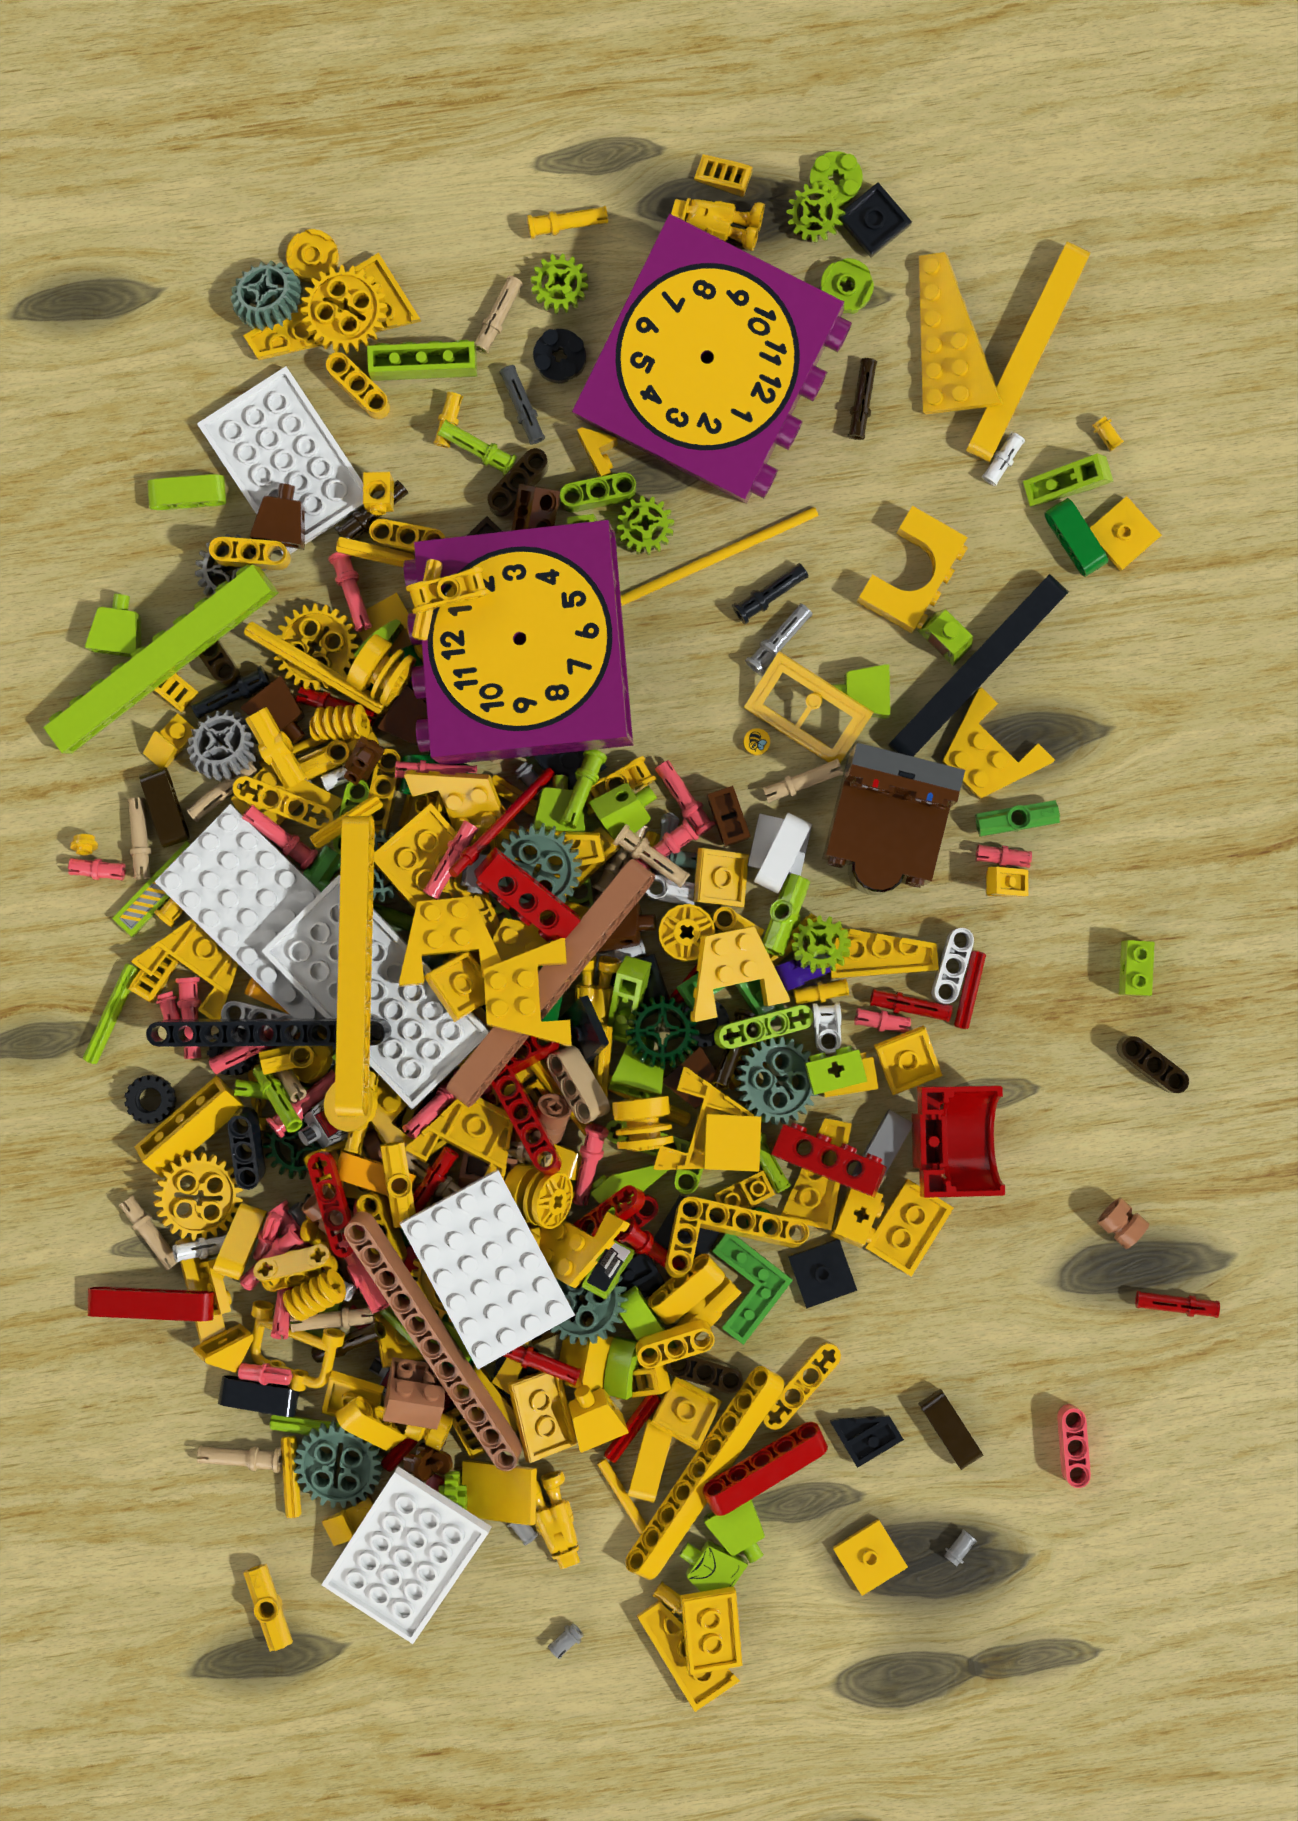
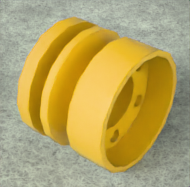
[346,634,416,707]
[658,904,715,962]
[612,1096,674,1151]
[504,1163,573,1229]

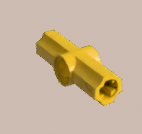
[245,707,307,790]
[298,726,381,781]
[380,1141,416,1228]
[672,1275,742,1346]
[243,1563,293,1651]

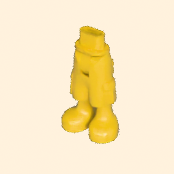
[671,198,765,251]
[575,955,622,1025]
[534,1470,580,1569]

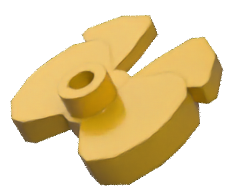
[300,1215,337,1255]

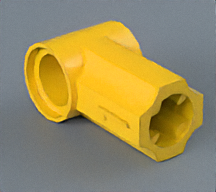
[711,907,764,938]
[258,1046,314,1075]

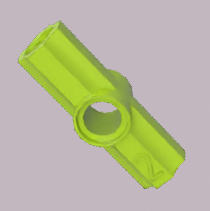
[762,873,810,957]

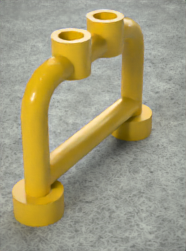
[250,1300,345,1391]

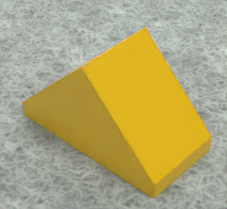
[192,1324,254,1373]

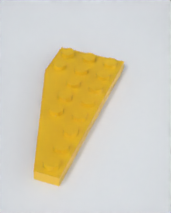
[374,803,500,963]

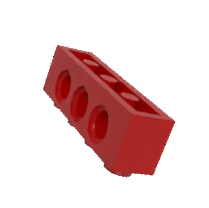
[474,847,581,943]
[771,1122,887,1198]

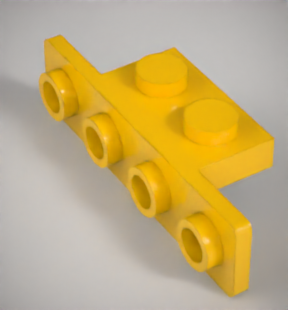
[175,1234,232,1343]

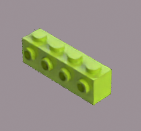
[367,340,477,381]

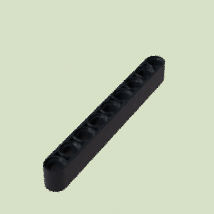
[888,574,1069,757]
[146,1018,392,1047]

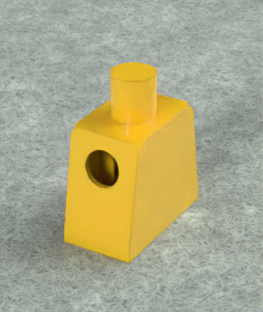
[568,1385,629,1453]

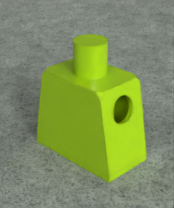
[85,594,142,658]
[831,664,890,719]
[533,775,585,832]
[589,783,657,840]
[608,1037,664,1098]
[704,1499,765,1563]

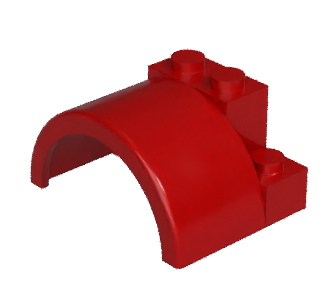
[912,1086,1005,1198]

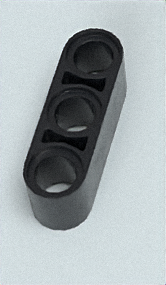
[228,1106,266,1190]
[218,1375,300,1417]

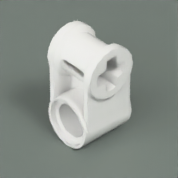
[812,1002,841,1054]

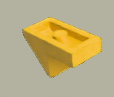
[577,427,618,477]
[143,713,196,768]
[986,867,1028,897]
[322,1495,374,1546]

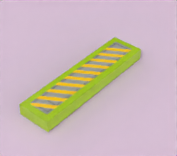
[112,841,191,937]

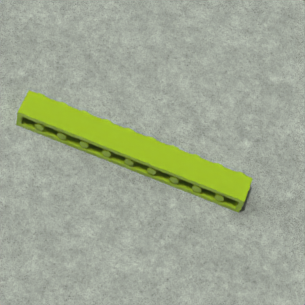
[43,564,279,754]

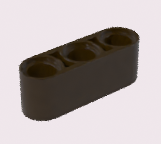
[487,448,549,517]
[198,640,240,686]
[139,767,190,848]
[1116,1036,1189,1093]
[666,1355,743,1393]
[918,1389,984,1470]

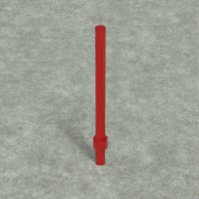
[448,768,555,877]

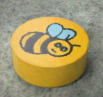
[743,728,770,756]

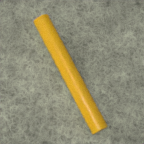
[597,1458,647,1534]

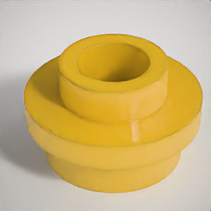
[70,834,98,855]

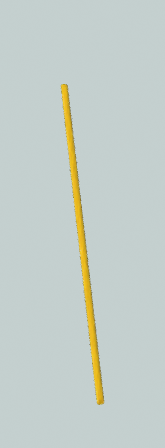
[259,507,818,768]

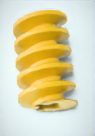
[309,704,370,741]
[283,1269,346,1321]

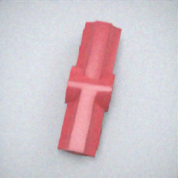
[339,1236,390,1314]

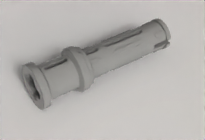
[745,603,813,676]

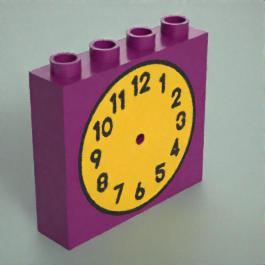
[572,213,852,504]
[404,520,634,765]

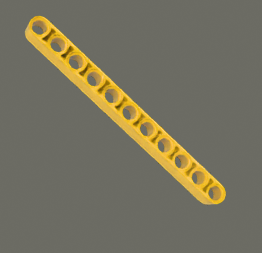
[335,816,375,1117]

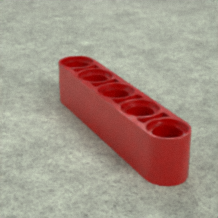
[87,1287,214,1322]
[702,1422,828,1516]

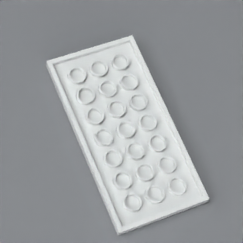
[155,804,325,1019]
[262,875,490,1109]

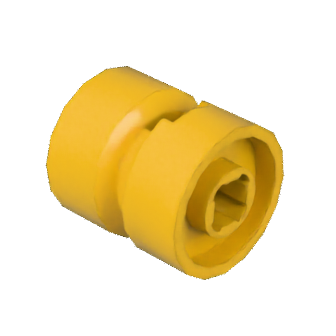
[404,1413,454,1451]

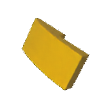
[712,1170,775,1208]

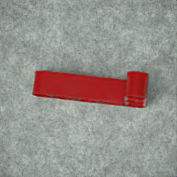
[491,1036,562,1175]

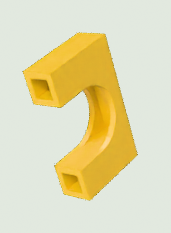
[857,506,968,634]

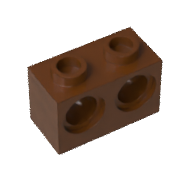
[511,484,560,531]
[707,786,751,848]

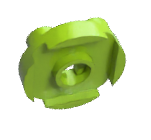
[809,151,863,206]
[820,258,874,314]

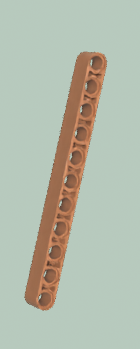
[446,859,655,1107]
[344,1211,522,1471]

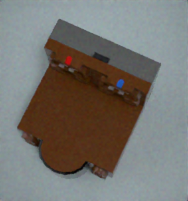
[822,743,965,895]

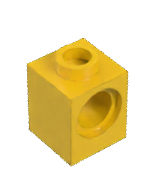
[363,472,394,515]

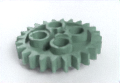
[498,823,582,903]
[734,1037,818,1125]
[551,1276,628,1345]
[294,1420,383,1509]

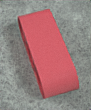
[1057,1404,1091,1488]

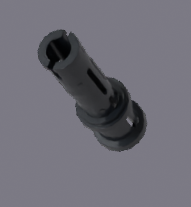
[732,563,809,625]
[191,665,271,719]

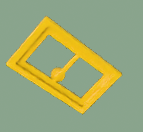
[744,651,874,768]

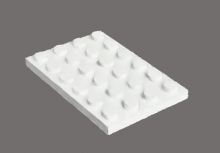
[197,366,373,554]
[400,1169,575,1369]
[322,1466,492,1644]

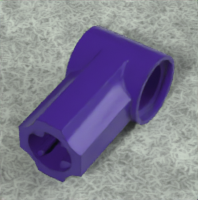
[775,959,831,991]

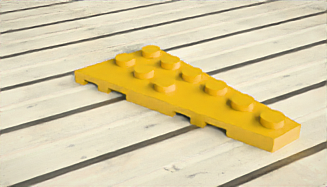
[243,252,421,360]
[919,252,1003,414]

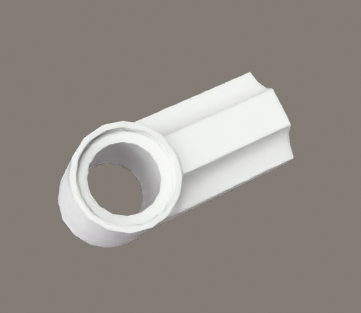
[644,875,695,905]

